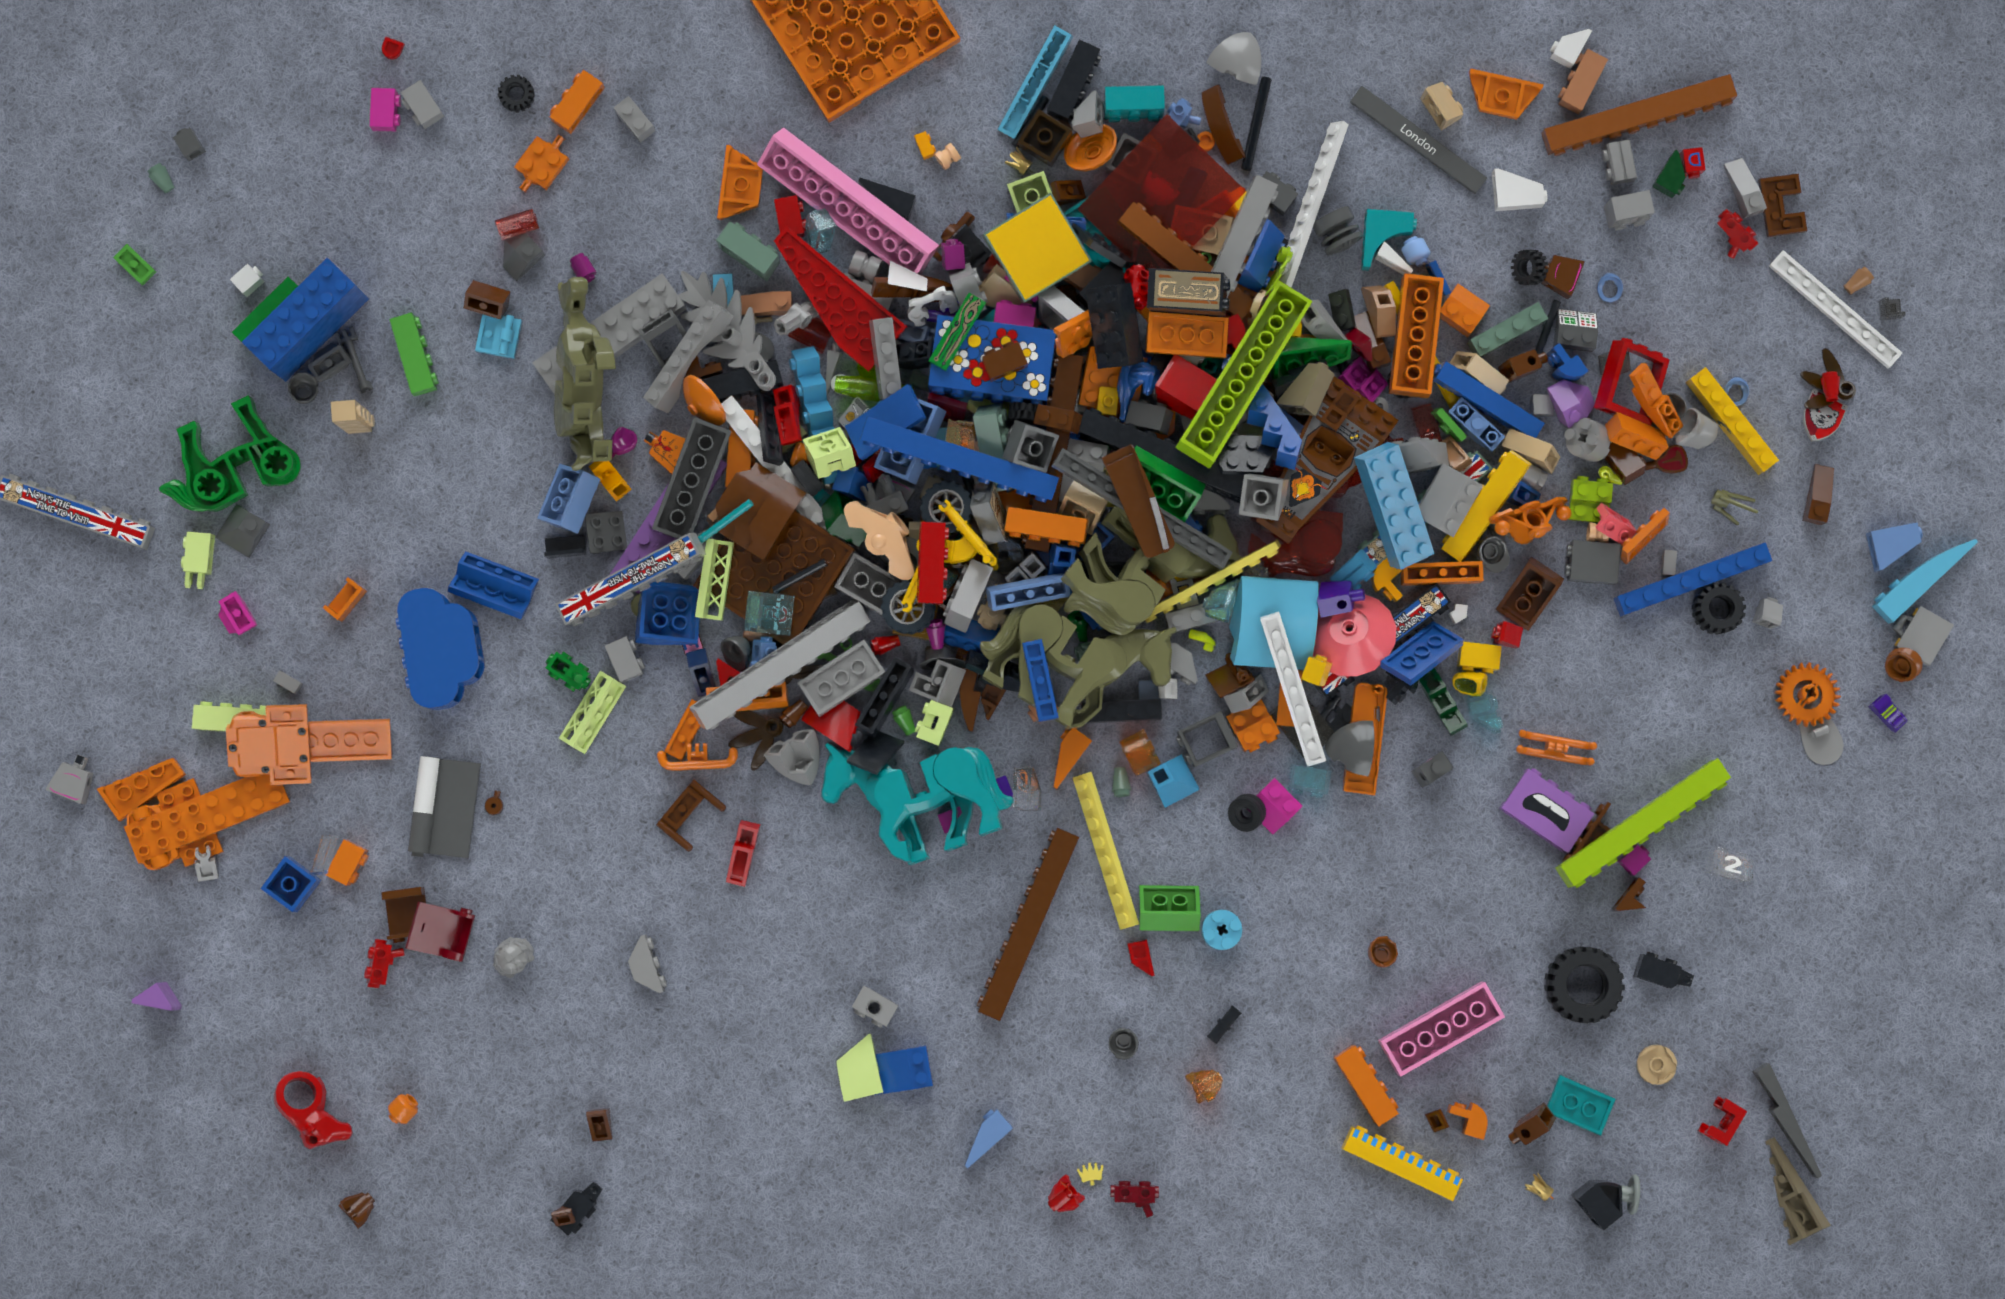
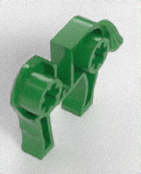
[159,395,301,512]

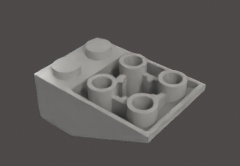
[1391,437,1449,473]

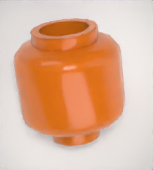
[388,1094,418,1124]

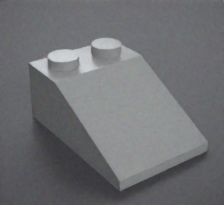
[1059,439,1110,502]

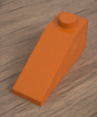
[1053,728,1092,789]

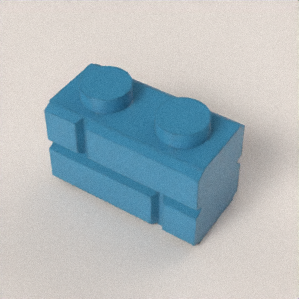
[1330,549,1377,590]

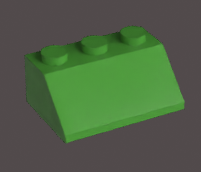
[1139,885,1201,931]

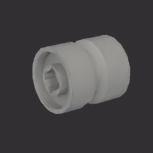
[848,250,883,283]

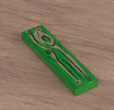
[929,293,986,371]

